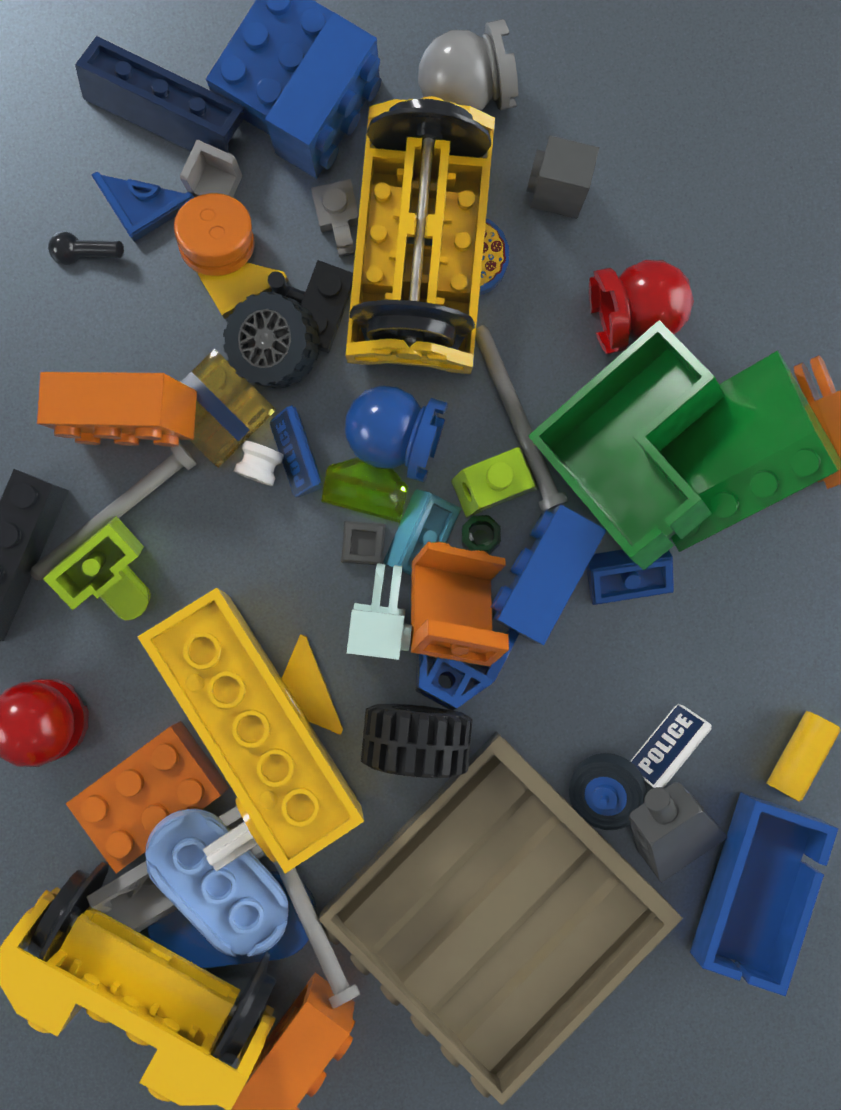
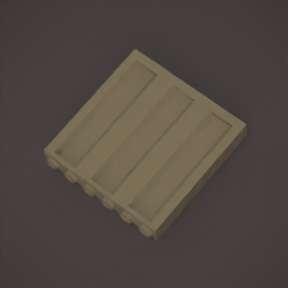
[319,731,683,1105]

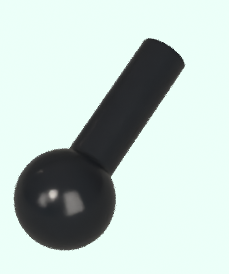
[48,232,124,265]

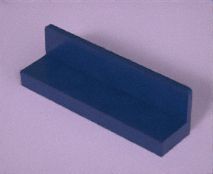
[75,36,244,153]

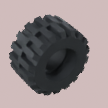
[361,704,473,778]

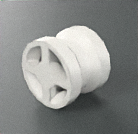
[233,441,284,486]

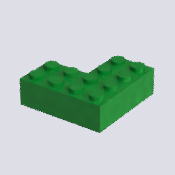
[528,320,725,570]

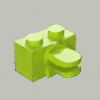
[43,516,151,620]

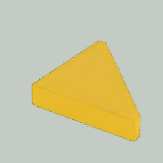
[196,263,289,319]
[281,634,344,735]

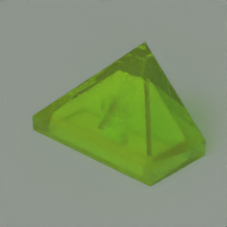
[321,457,409,523]

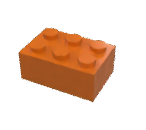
[37,372,197,447]
[66,721,230,873]
[231,972,356,1110]

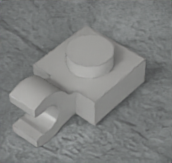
[311,179,359,257]

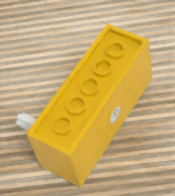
[138,588,364,874]

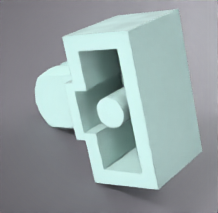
[346,563,412,660]

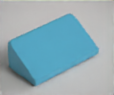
[384,489,461,576]

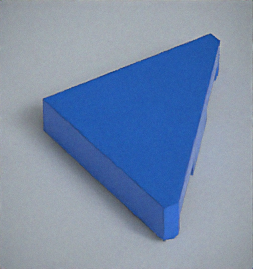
[91,172,194,242]

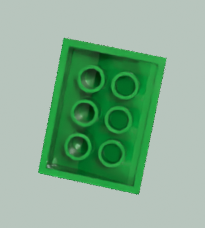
[659,350,841,552]

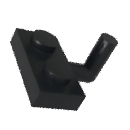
[268,260,353,353]

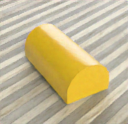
[766,711,841,802]

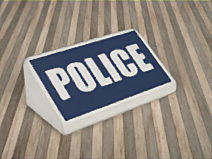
[630,704,712,788]

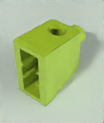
[451,447,538,518]

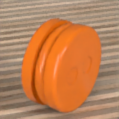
[174,193,255,276]

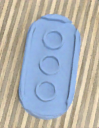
[145,809,289,957]

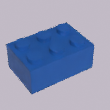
[206,0,332,135]
[265,12,382,179]
[491,505,607,645]

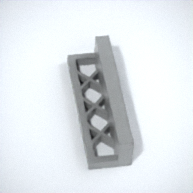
[87,806,265,932]

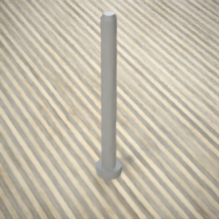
[475,325,569,512]
[30,442,197,581]
[274,862,360,1009]

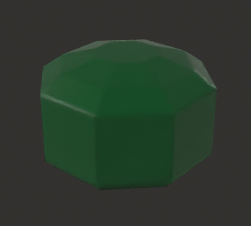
[462,515,501,555]

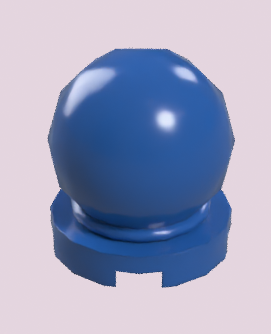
[345,386,448,483]

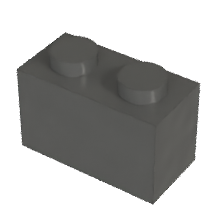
[526,135,600,219]

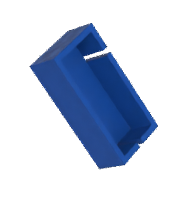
[690,792,839,997]

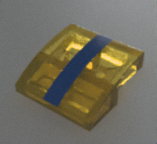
[181,348,276,468]

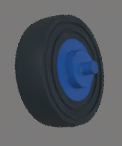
[569,753,646,830]

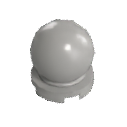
[418,19,518,111]

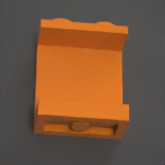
[411,542,509,667]

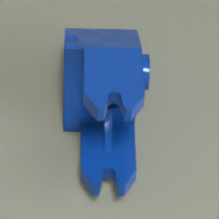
[416,629,519,710]

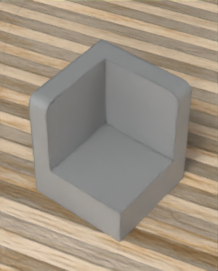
[180,140,243,197]

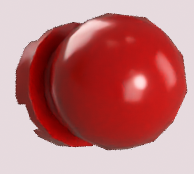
[589,260,694,354]
[0,679,89,767]

